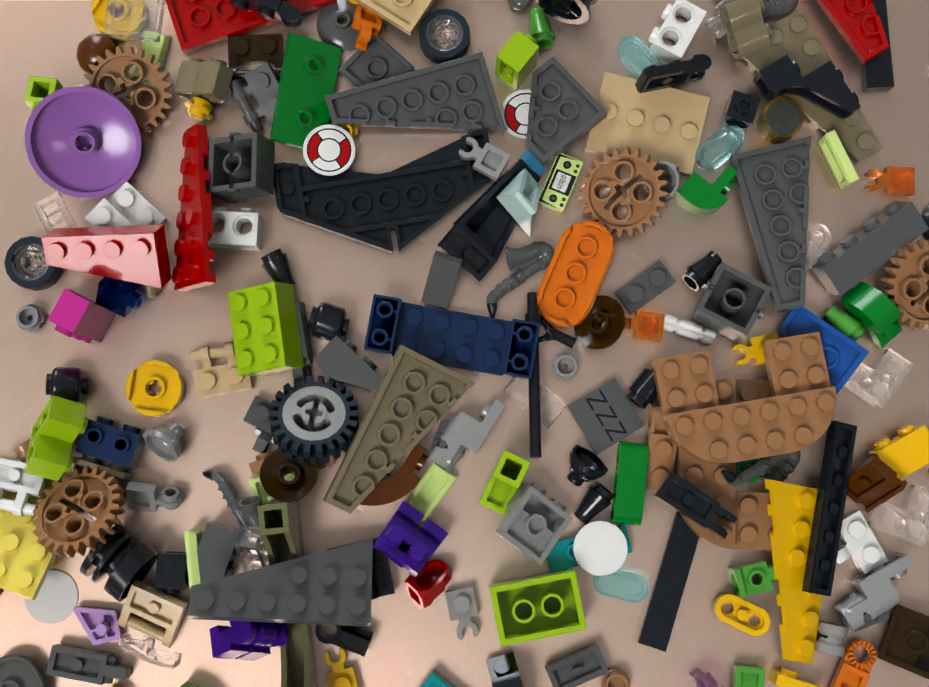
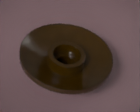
[574,295,625,350]
[260,449,318,502]

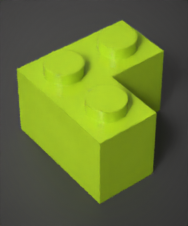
[24,395,88,481]

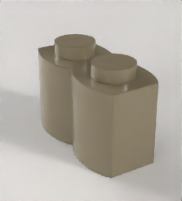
[718,0,772,59]
[173,58,234,103]

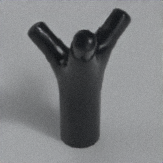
[539,315,576,348]

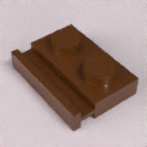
[847,455,908,513]

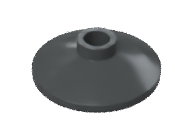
[317,0,359,51]

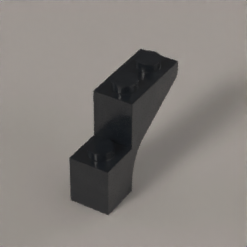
[752,54,861,119]

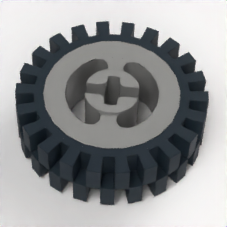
[269,375,359,465]

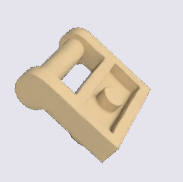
[117,580,188,648]

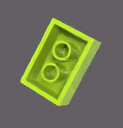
[227,282,304,376]
[489,568,587,646]

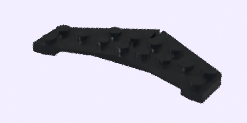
[274,129,492,254]

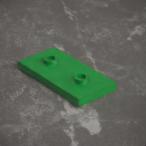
[270,32,341,149]

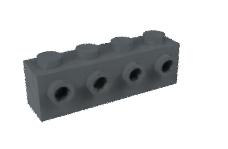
[811,200,929,296]

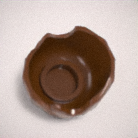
[77,34,119,75]

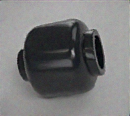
[307,302,350,341]
[46,367,88,403]

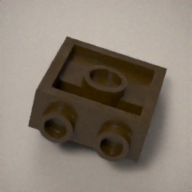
[877,604,929,679]

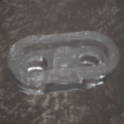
[805,223,831,271]

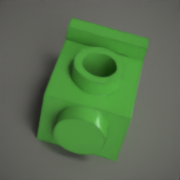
[728,560,776,598]

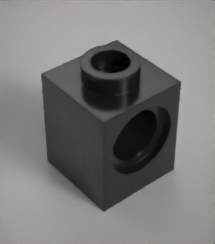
[719,90,761,133]
[154,551,189,594]

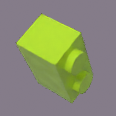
[495,30,539,90]

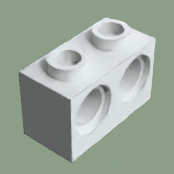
[648,0,707,63]
[208,207,263,251]

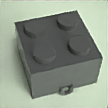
[207,132,275,202]
[691,262,773,344]

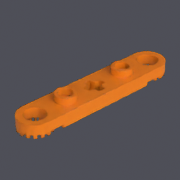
[829,639,877,687]

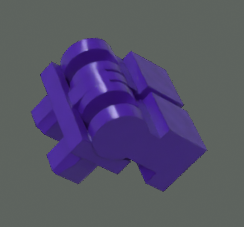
[372,500,449,578]
[209,621,289,661]

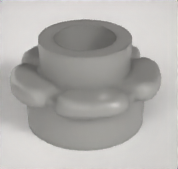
[16,304,44,332]
[552,353,579,381]

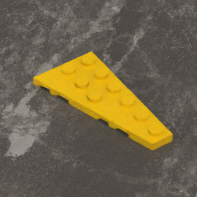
[764,479,823,664]

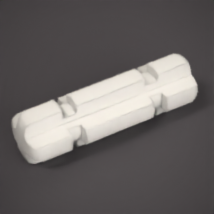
[662,315,717,345]

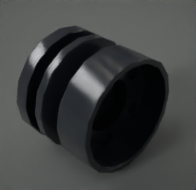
[80,524,158,602]

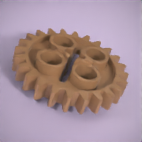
[84,46,175,133]
[579,146,670,238]
[880,239,929,330]
[32,466,126,558]

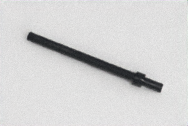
[525,292,541,458]

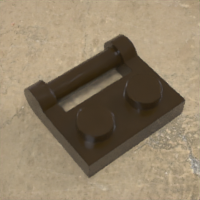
[228,34,284,82]

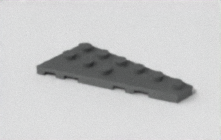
[324,52,506,132]
[729,136,811,314]
[188,538,373,627]

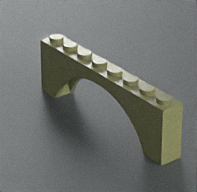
[257,501,316,687]

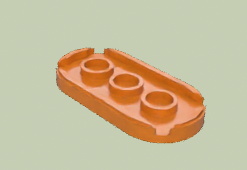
[537,220,615,328]

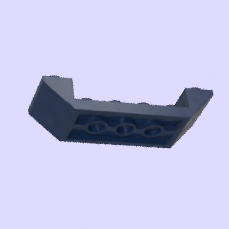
[364,294,541,379]

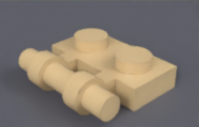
[189,341,253,398]

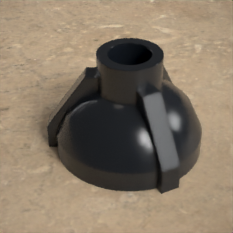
[567,445,608,486]

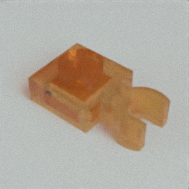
[864,167,915,197]

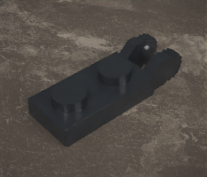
[229,0,303,29]
[635,54,712,93]
[654,471,738,539]

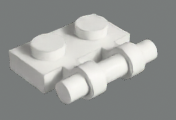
[0,458,47,517]

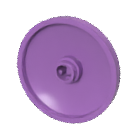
[25,85,142,198]

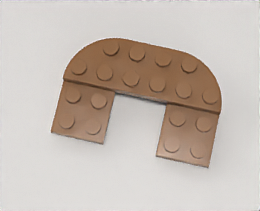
[651,332,836,464]
[677,378,773,550]

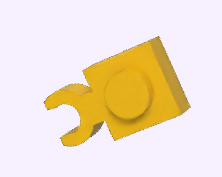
[730,332,779,366]
[324,648,360,687]
[768,667,820,687]

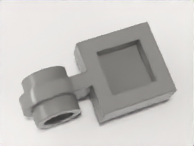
[125,481,183,512]

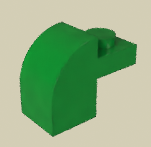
[672,165,738,215]
[841,281,902,348]

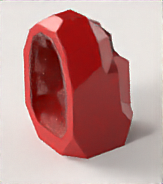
[404,560,452,609]

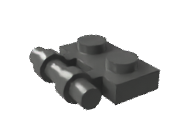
[229,62,280,132]

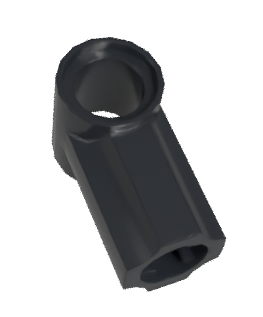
[315,624,374,657]

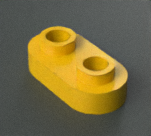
[713,593,770,636]

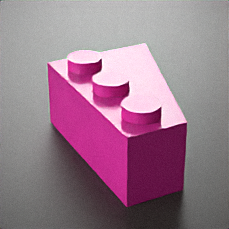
[48,289,117,344]

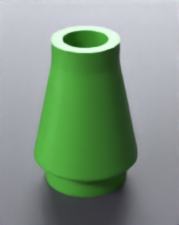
[529,7,555,51]
[823,305,866,342]

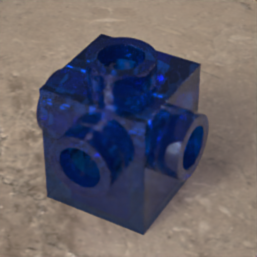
[95,277,144,318]

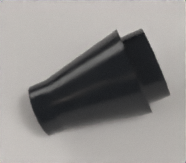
[261,248,296,286]
[682,251,722,291]
[574,481,614,524]

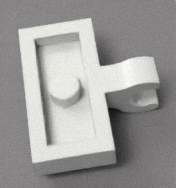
[836,510,889,574]

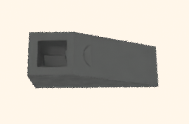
[313,336,383,393]
[197,521,246,583]

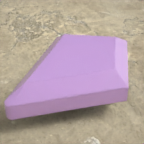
[73,606,123,646]

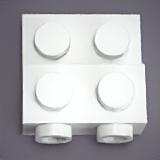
[85,182,168,227]

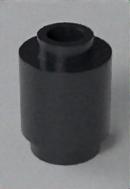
[626,368,658,410]

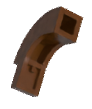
[360,443,428,506]

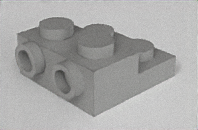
[495,482,572,566]

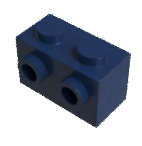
[76,416,146,468]

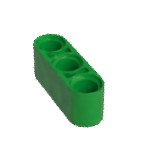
[611,441,649,526]

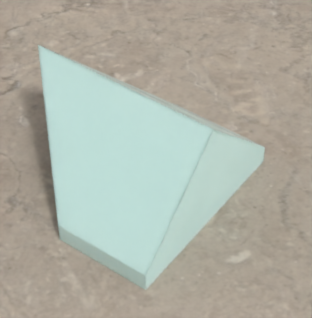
[496,168,542,237]

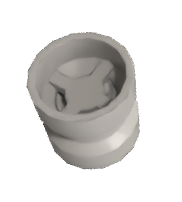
[815,621,848,656]

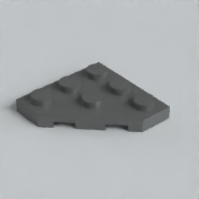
[526,56,607,167]

